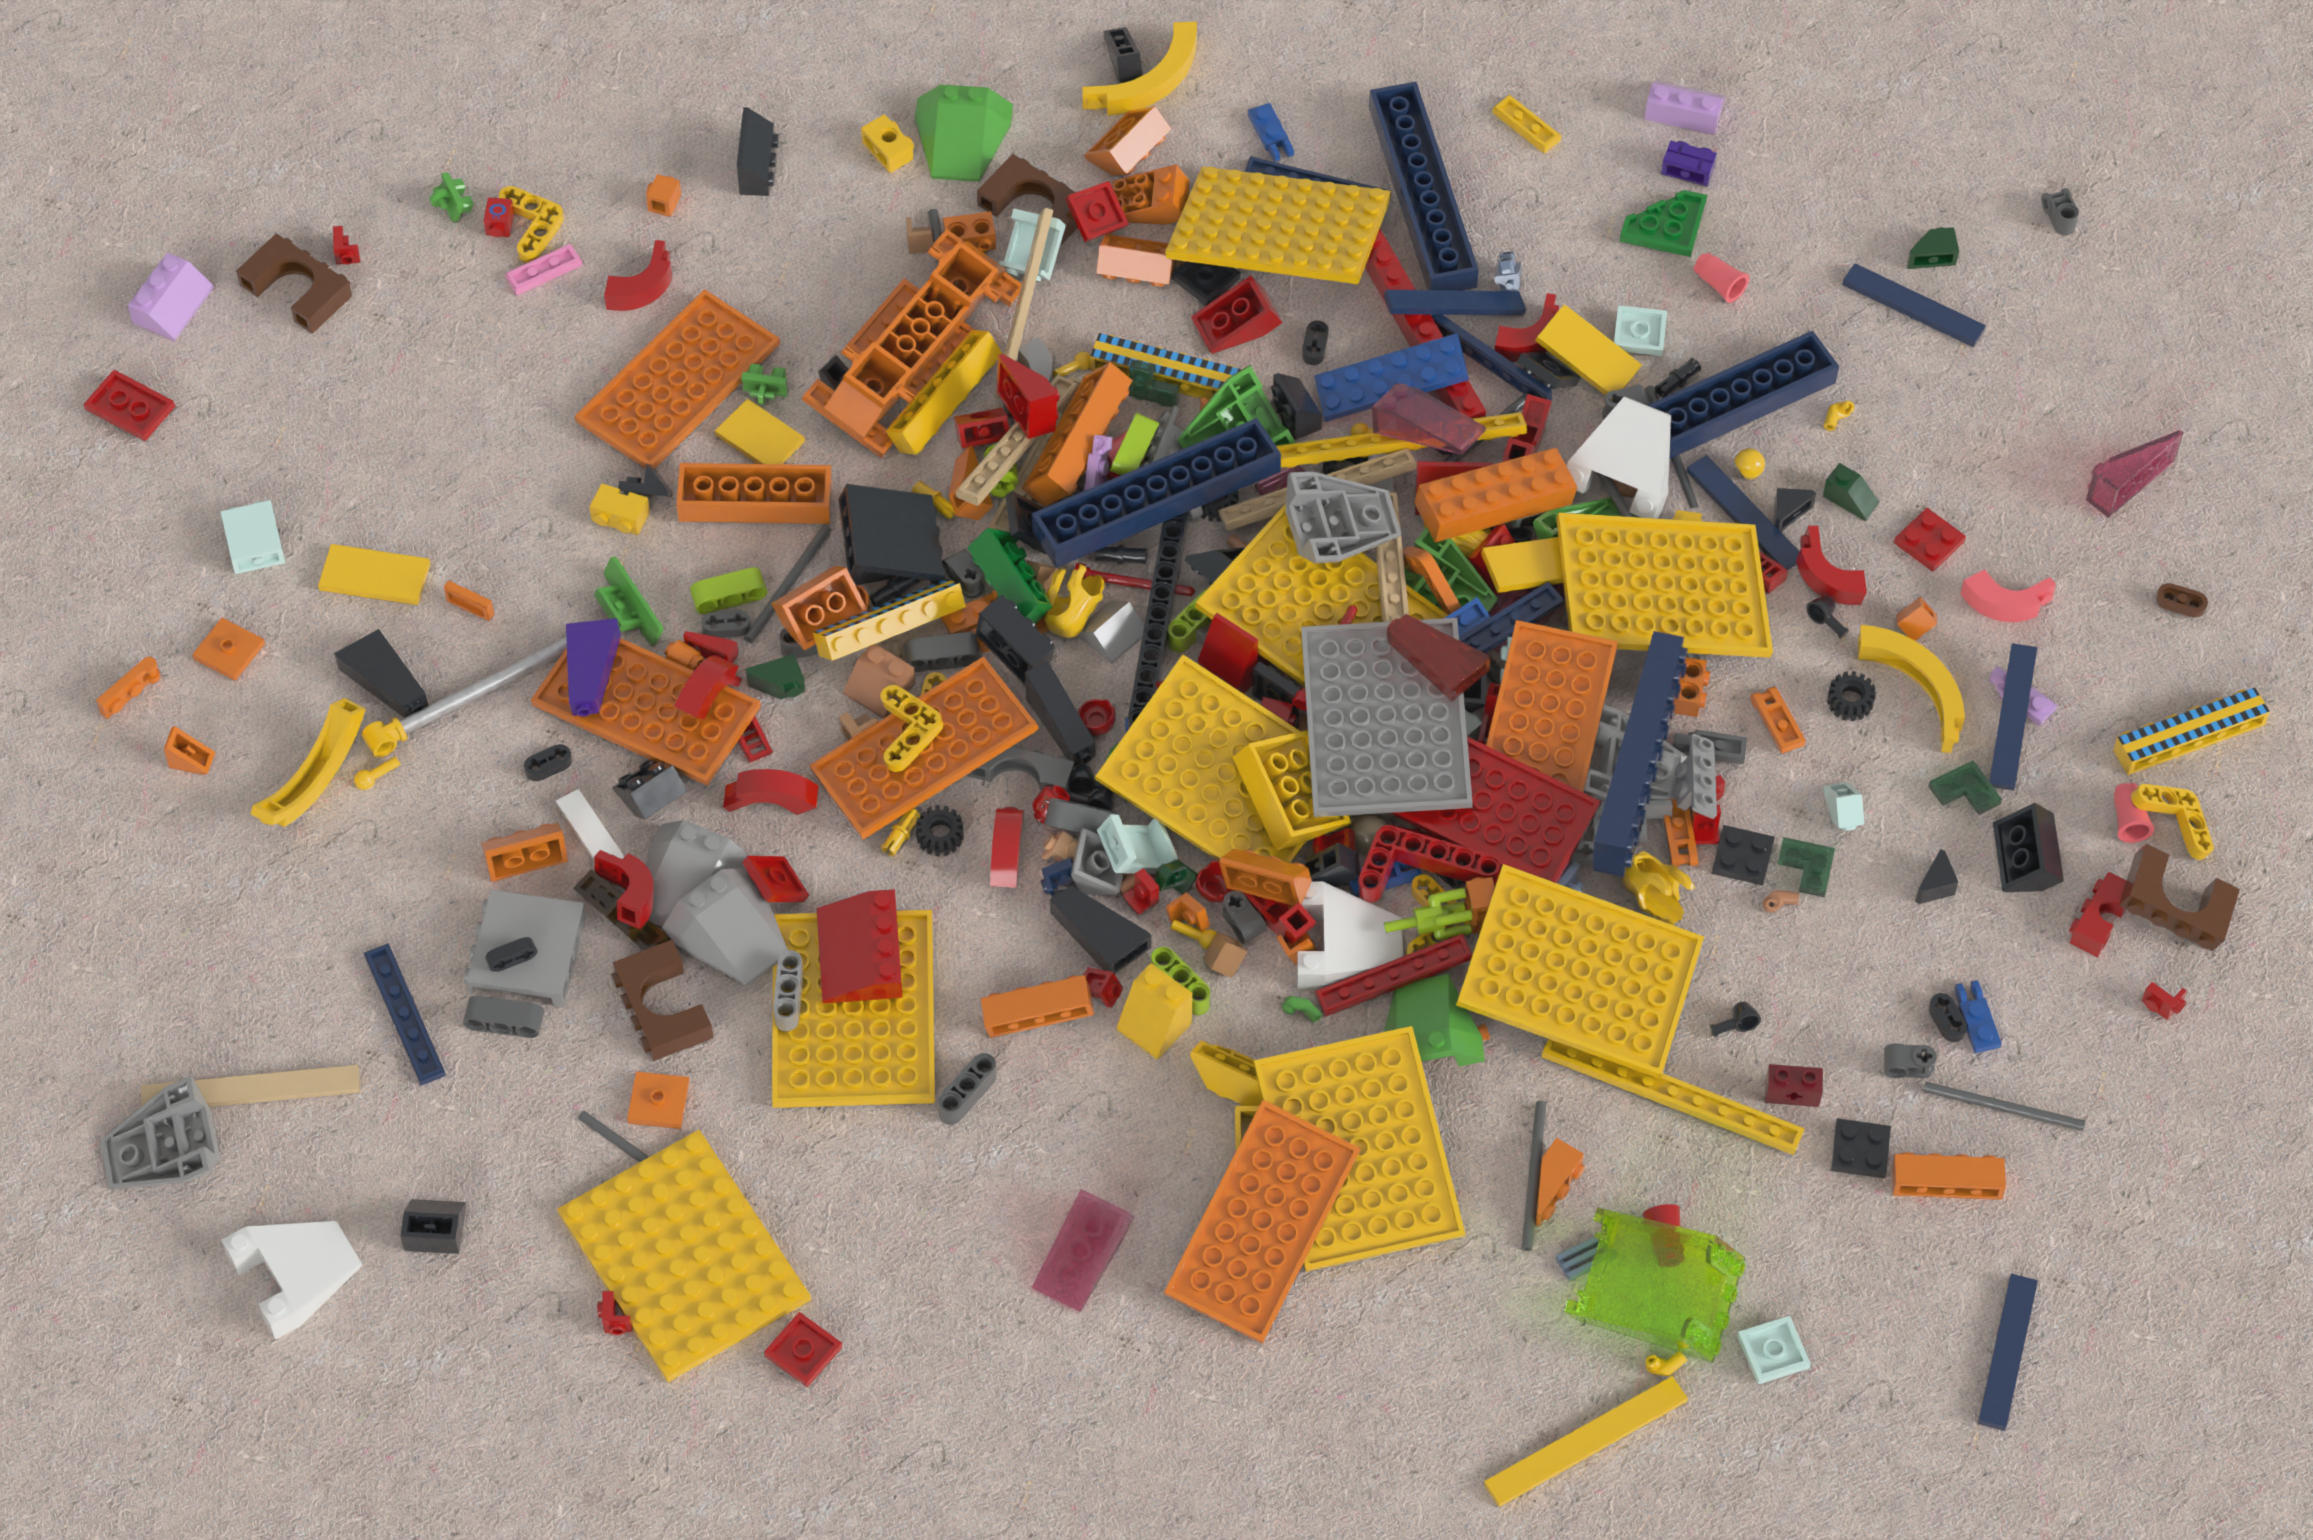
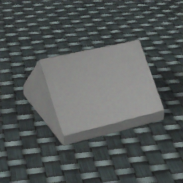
[1077,601,1144,664]
[1071,828,1123,895]

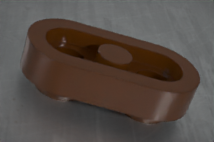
[2156,583,2208,618]

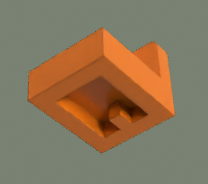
[1166,892,1210,931]

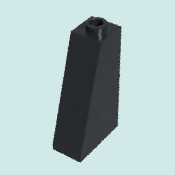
[334,629,428,718]
[1025,661,1096,767]
[1050,885,1151,974]

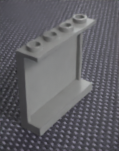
[464,890,586,1008]

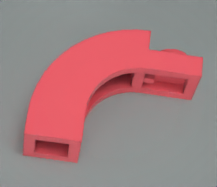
[1960,569,2056,622]

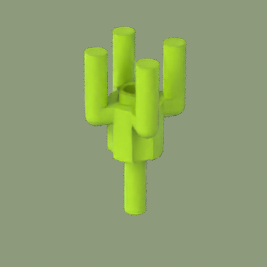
[1384,888,1472,940]

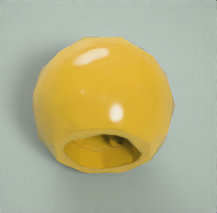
[1734,448,1765,480]

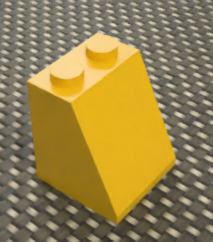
[1116,963,1192,1060]

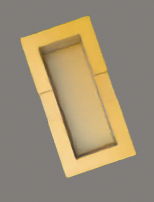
[589,483,650,535]

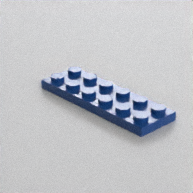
[1314,333,1469,422]

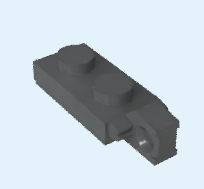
[1673,730,1747,765]

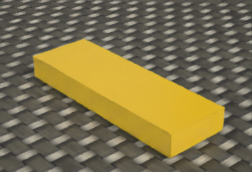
[1492,94,1561,154]

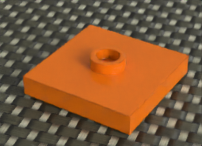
[192,618,265,681]
[627,1071,690,1129]

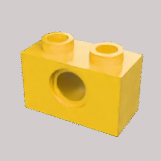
[861,114,914,173]

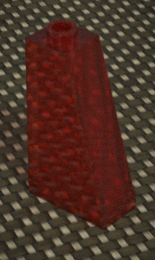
[1387,614,1490,702]

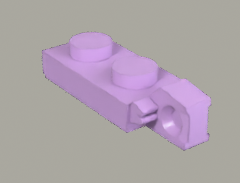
[1084,435,1112,491]
[1989,666,2057,726]

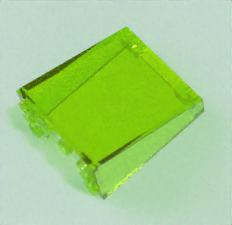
[1564,1207,1746,1363]

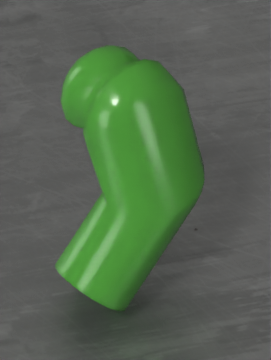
[1282,995,1322,1023]

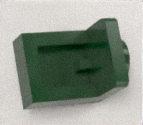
[1155,860,1198,895]

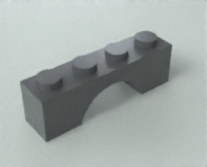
[966,745,1074,791]

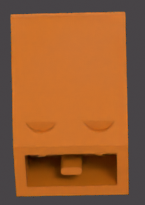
[1112,164,1190,225]

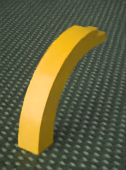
[1082,21,1197,116]
[1858,625,1965,753]
[250,698,366,827]

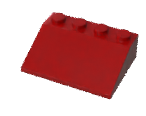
[817,889,903,1004]

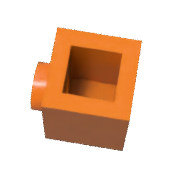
[646,174,681,217]

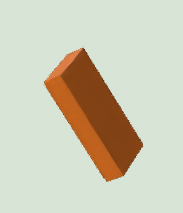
[444,580,494,621]

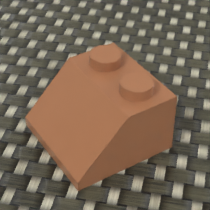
[843,644,915,719]

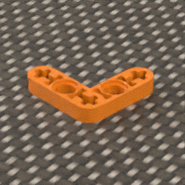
[1403,546,1461,615]

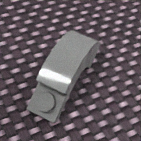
[998,337,1053,417]

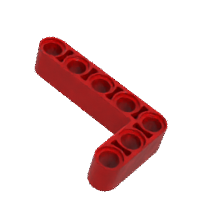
[1359,825,1500,903]

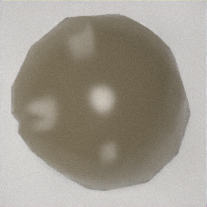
[1350,814,1387,855]

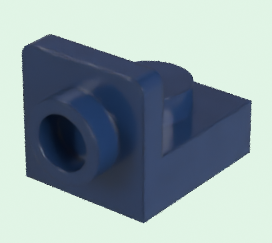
[1041,858,1074,896]

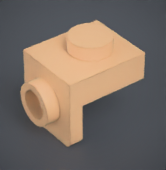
[1041,830,1078,862]

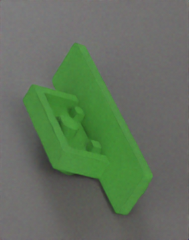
[594,556,663,646]

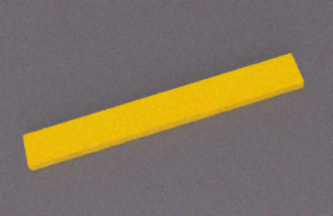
[1484,1376,1688,1507]

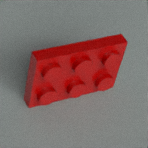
[84,370,175,441]

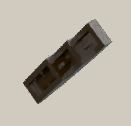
[573,869,670,950]

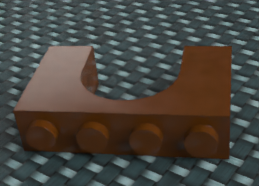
[977,154,1078,246]
[236,233,352,334]
[2119,844,2240,951]
[611,940,714,1061]

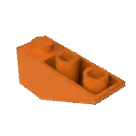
[949,446,993,521]
[1535,1137,1585,1227]

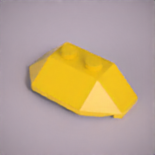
[1190,1040,1262,1106]

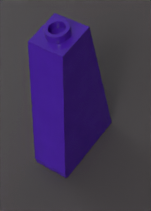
[566,618,621,716]

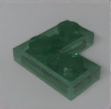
[1129,359,1179,407]
[1928,760,2002,815]
[1778,837,1835,898]

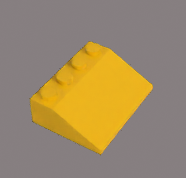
[1233,730,1351,851]

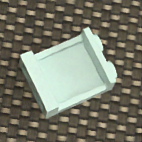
[999,209,1066,282]
[220,500,285,574]
[1097,815,1178,874]

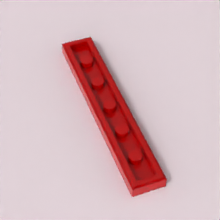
[1315,933,1473,1017]

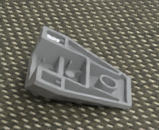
[1285,472,1402,563]
[646,820,749,929]
[662,868,788,985]
[100,1076,220,1189]

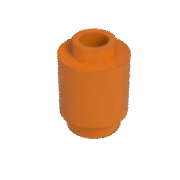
[664,640,704,671]

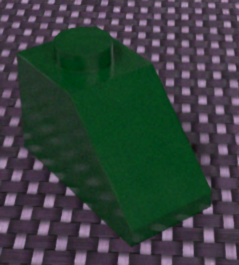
[1907,227,1959,269]
[1823,463,1879,521]
[745,654,805,699]

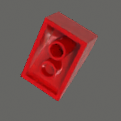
[1191,275,1283,354]
[997,354,1059,439]
[1197,613,1258,694]

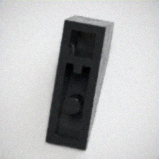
[1103,27,1143,83]
[1298,842,1361,887]

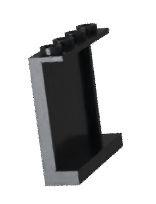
[838,484,945,585]

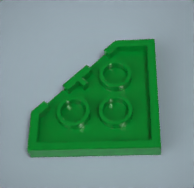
[1620,190,1708,257]

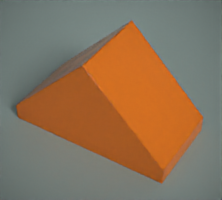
[164,726,215,775]

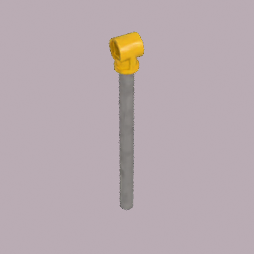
[361,637,567,758]

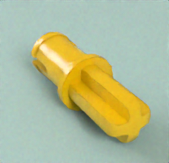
[911,480,955,519]
[880,809,920,857]

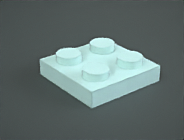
[1614,305,1667,356]
[1737,1316,1811,1384]

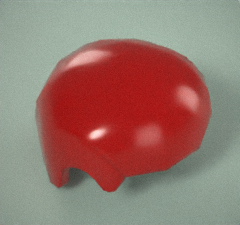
[1078,699,1116,736]
[1196,860,1235,902]

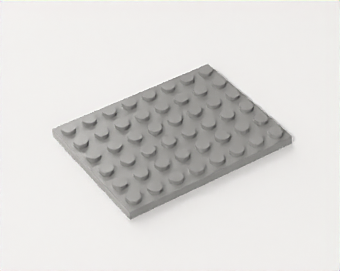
[1301,618,1472,817]

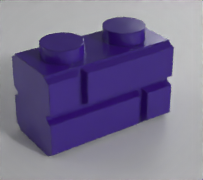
[1661,140,1717,187]

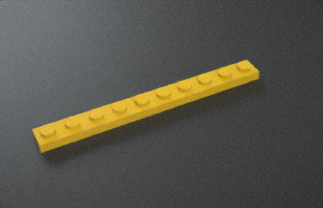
[1276,412,1527,468]
[1542,1039,1805,1155]

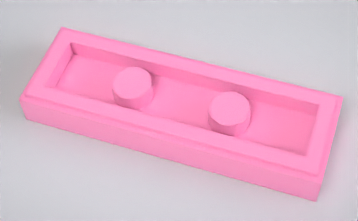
[505,244,582,295]

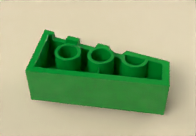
[967,528,1052,624]

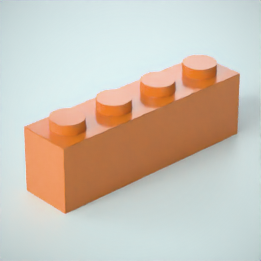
[980,975,1094,1038]
[1891,1152,2006,1200]

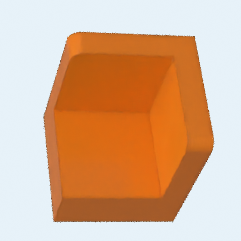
[1896,596,1937,641]
[1276,932,1319,966]

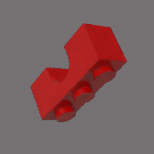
[2069,871,2127,957]

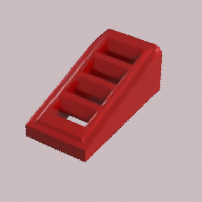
[1759,551,1788,594]
[683,631,739,663]
[737,716,773,763]

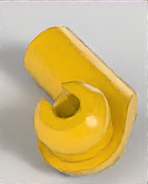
[1823,400,1855,431]
[1645,1350,1687,1376]

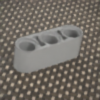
[773,950,803,1031]

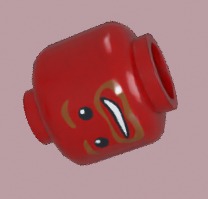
[1032,785,1070,824]

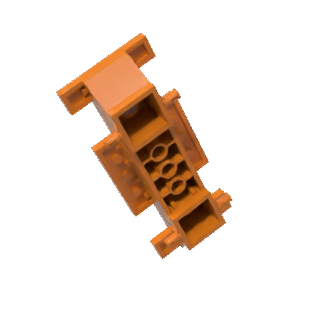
[802,229,1022,459]

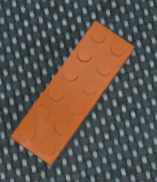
[1021,362,1132,507]
[1414,448,1577,542]
[676,463,833,524]

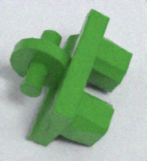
[429,172,473,222]
[741,364,789,405]

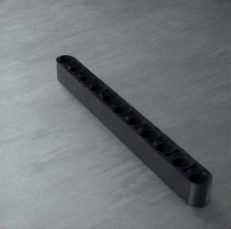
[1128,512,1188,730]

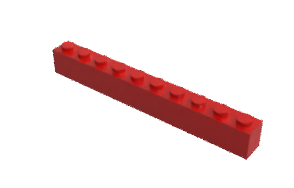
[1365,229,1486,421]

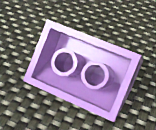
[1645,80,1726,135]
[128,252,214,341]

